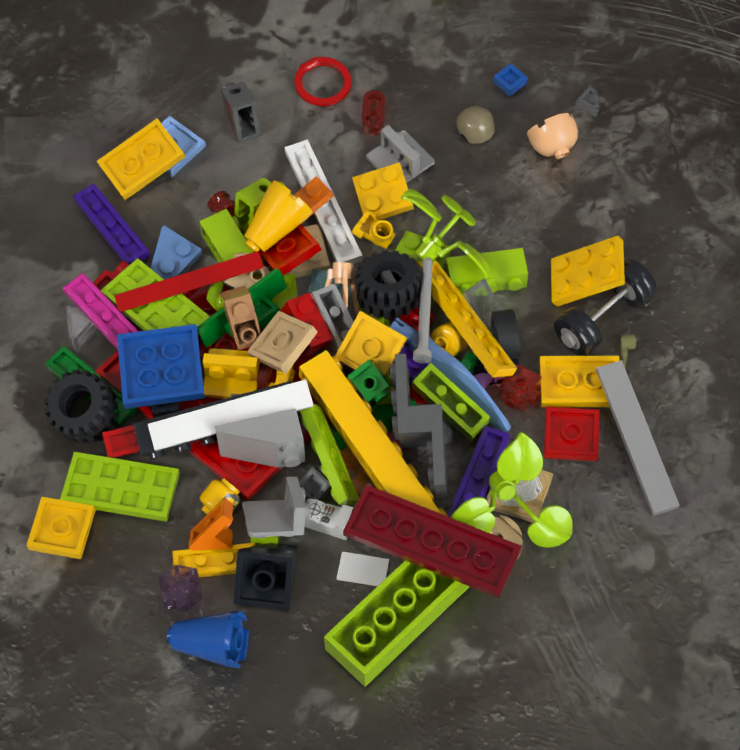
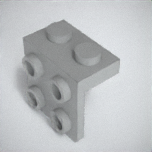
[242,477,310,538]

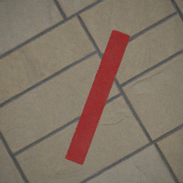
[114,251,264,312]

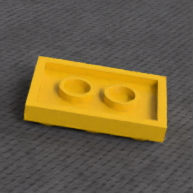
[97,119,186,200]
[551,235,625,307]
[539,356,619,407]

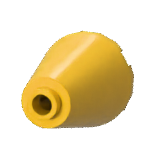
[244,180,312,252]

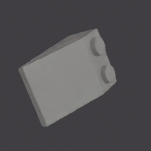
[215,408,306,468]

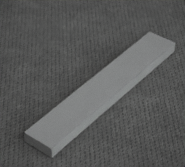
[596,360,680,516]

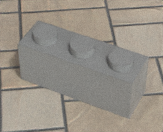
[311,283,354,370]

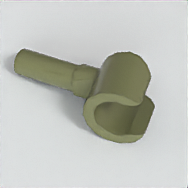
[620,334,636,367]

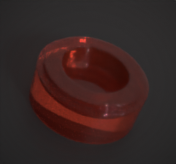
[257,365,276,390]

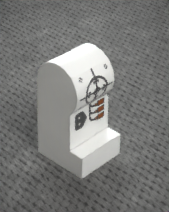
[305,499,353,541]

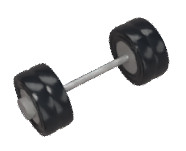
[554,259,657,356]

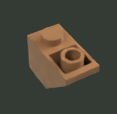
[220,286,261,350]

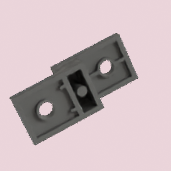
[390,354,448,499]

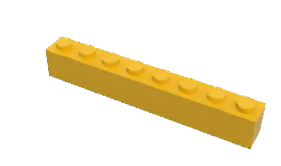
[299,350,448,516]

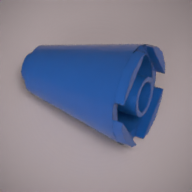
[167,611,249,668]

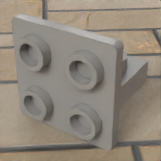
[367,125,434,183]

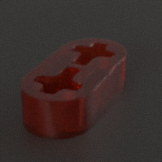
[362,90,385,135]

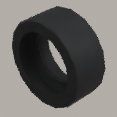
[491,309,521,359]

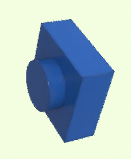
[493,63,528,96]

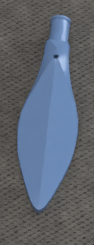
[390,317,511,432]

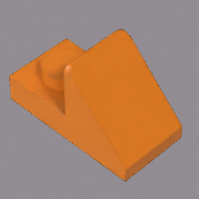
[188,498,233,551]

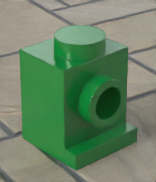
[347,360,393,403]

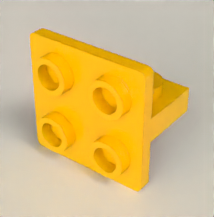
[203,348,261,399]

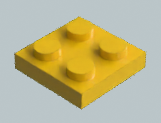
[352,162,414,220]
[335,311,408,381]
[26,497,96,559]

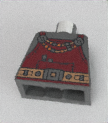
[221,82,261,143]

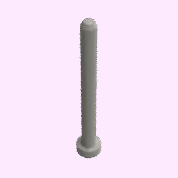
[413,257,433,364]

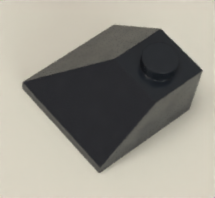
[234,543,298,610]

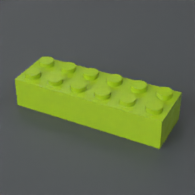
[324,561,470,687]

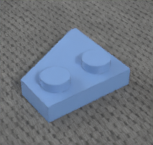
[150,225,203,280]

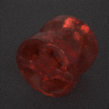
[207,190,235,217]

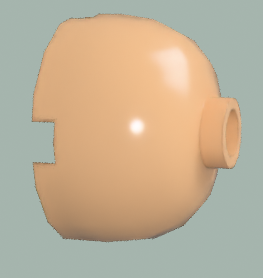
[527,113,578,159]

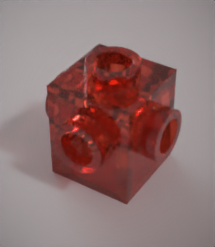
[500,364,542,412]

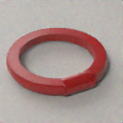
[294,57,352,106]

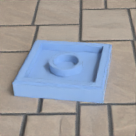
[161,116,206,177]

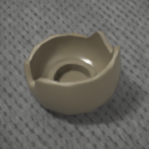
[456,105,495,144]

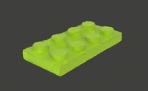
[101,258,210,331]
[60,452,180,522]

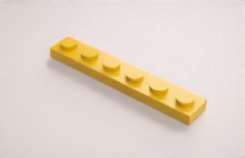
[416,261,517,377]

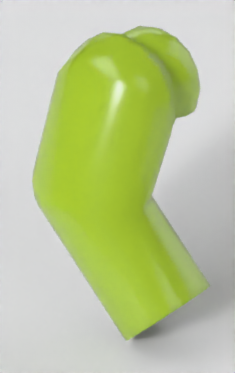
[207,281,224,311]

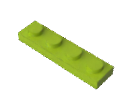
[300,404,359,506]

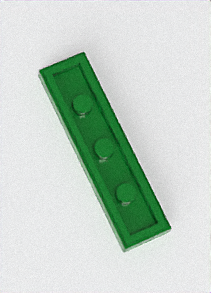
[45,346,138,428]

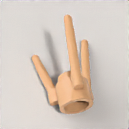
[325,262,360,317]

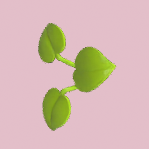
[401,189,491,281]
[450,432,573,548]

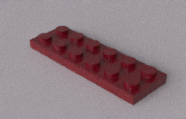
[343,484,522,598]

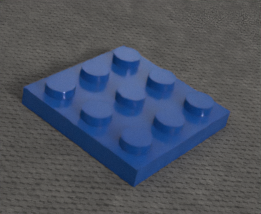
[117,324,205,409]

